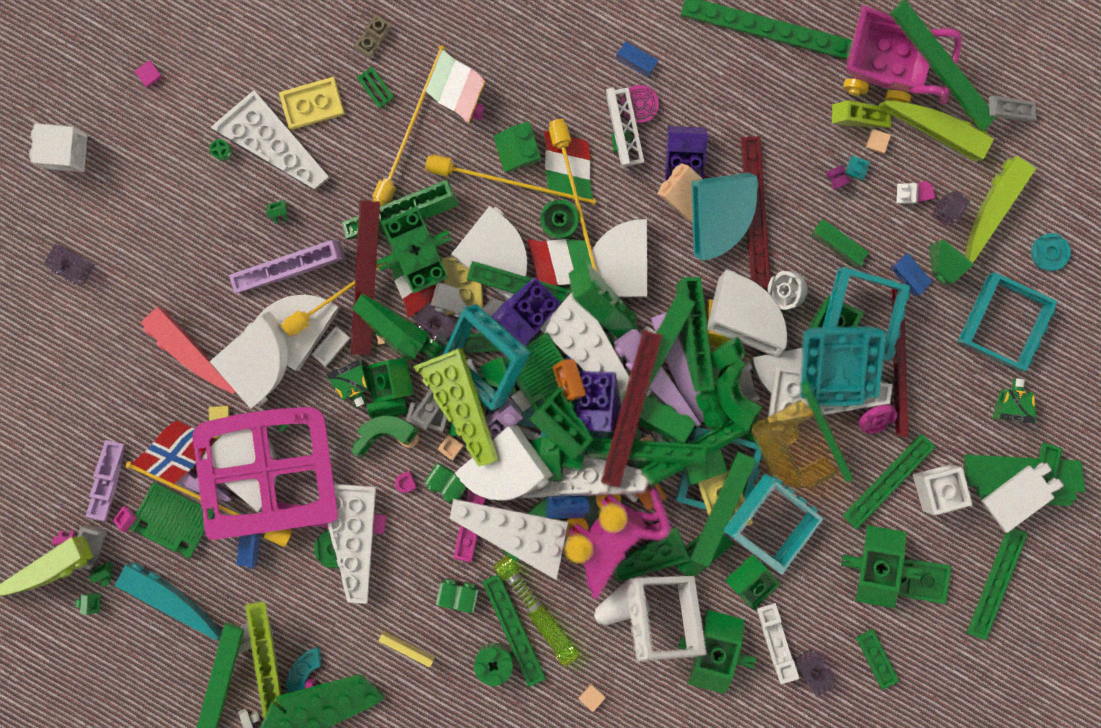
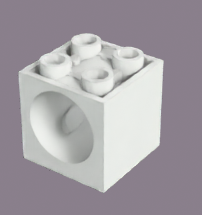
[29,124,87,172]
[913,464,972,515]

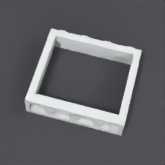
[626,576,706,661]

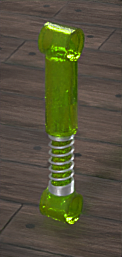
[493,555,581,668]

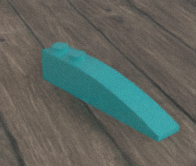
[114,562,222,641]

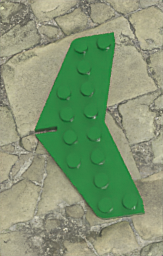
[260,674,384,728]

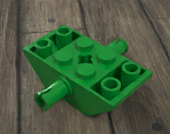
[376,207,452,294]
[841,525,922,608]
[678,609,756,694]

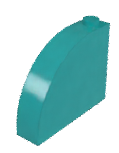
[691,173,759,261]

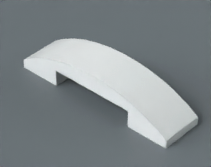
[757,603,799,684]

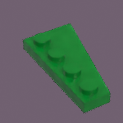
[613,527,690,582]

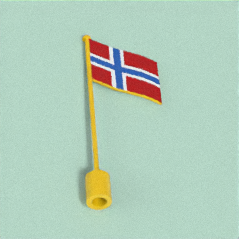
[126,420,293,548]

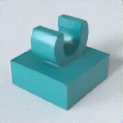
[845,155,870,181]

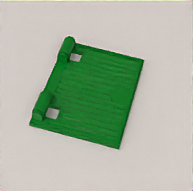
[503,332,564,412]
[129,482,215,559]

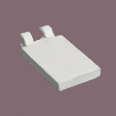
[981,462,1063,533]

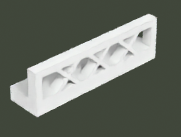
[606,88,644,168]

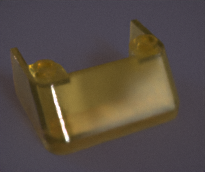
[752,400,838,488]

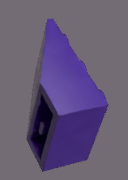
[665,126,708,181]
[491,277,561,346]
[577,371,621,433]

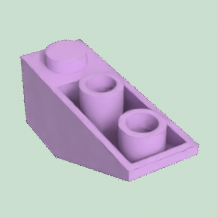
[485,397,523,440]

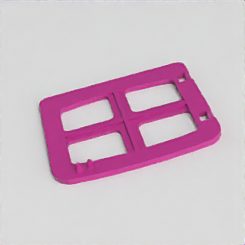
[193,407,338,540]

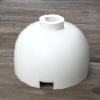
[768,271,808,310]

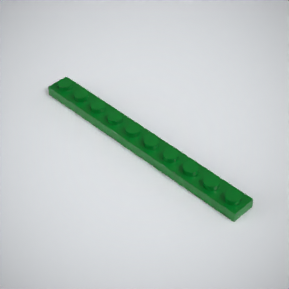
[680,0,853,61]

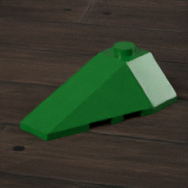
[352,293,429,362]

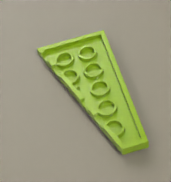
[413,348,498,467]

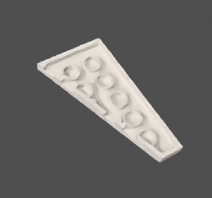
[211,90,330,190]
[540,293,630,405]
[767,367,892,425]
[522,455,649,498]
[327,484,376,604]
[450,499,568,580]

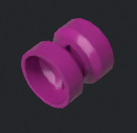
[826,165,851,190]

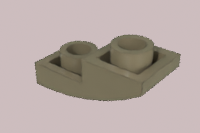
[354,14,392,59]

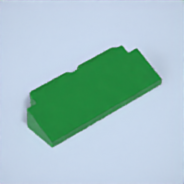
[964,454,1085,506]

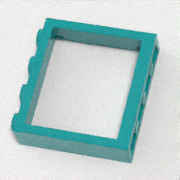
[822,267,910,362]
[957,272,1058,371]
[443,304,530,410]
[675,426,765,509]
[723,474,823,574]

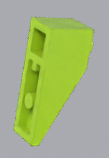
[832,100,891,128]

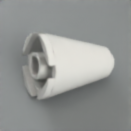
[594,578,650,626]

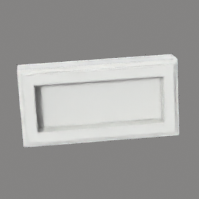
[311,326,351,367]

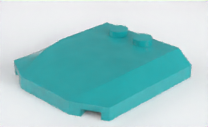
[799,327,886,406]

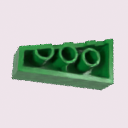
[568,261,638,339]

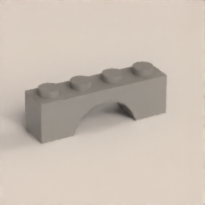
[431,283,504,317]

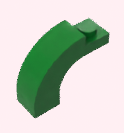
[710,337,746,383]
[717,360,762,431]
[350,416,420,458]

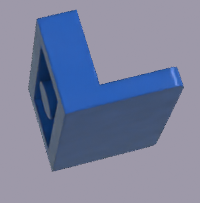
[615,41,658,78]
[890,253,932,297]
[546,496,590,518]
[236,533,261,569]

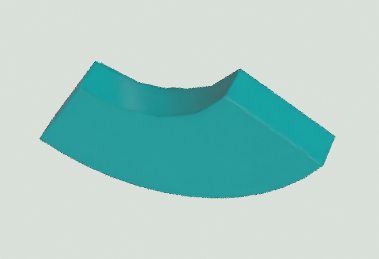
[286,647,322,693]

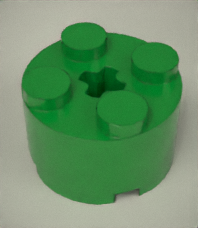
[540,200,579,240]
[474,643,513,687]

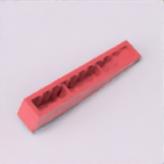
[140,307,237,394]

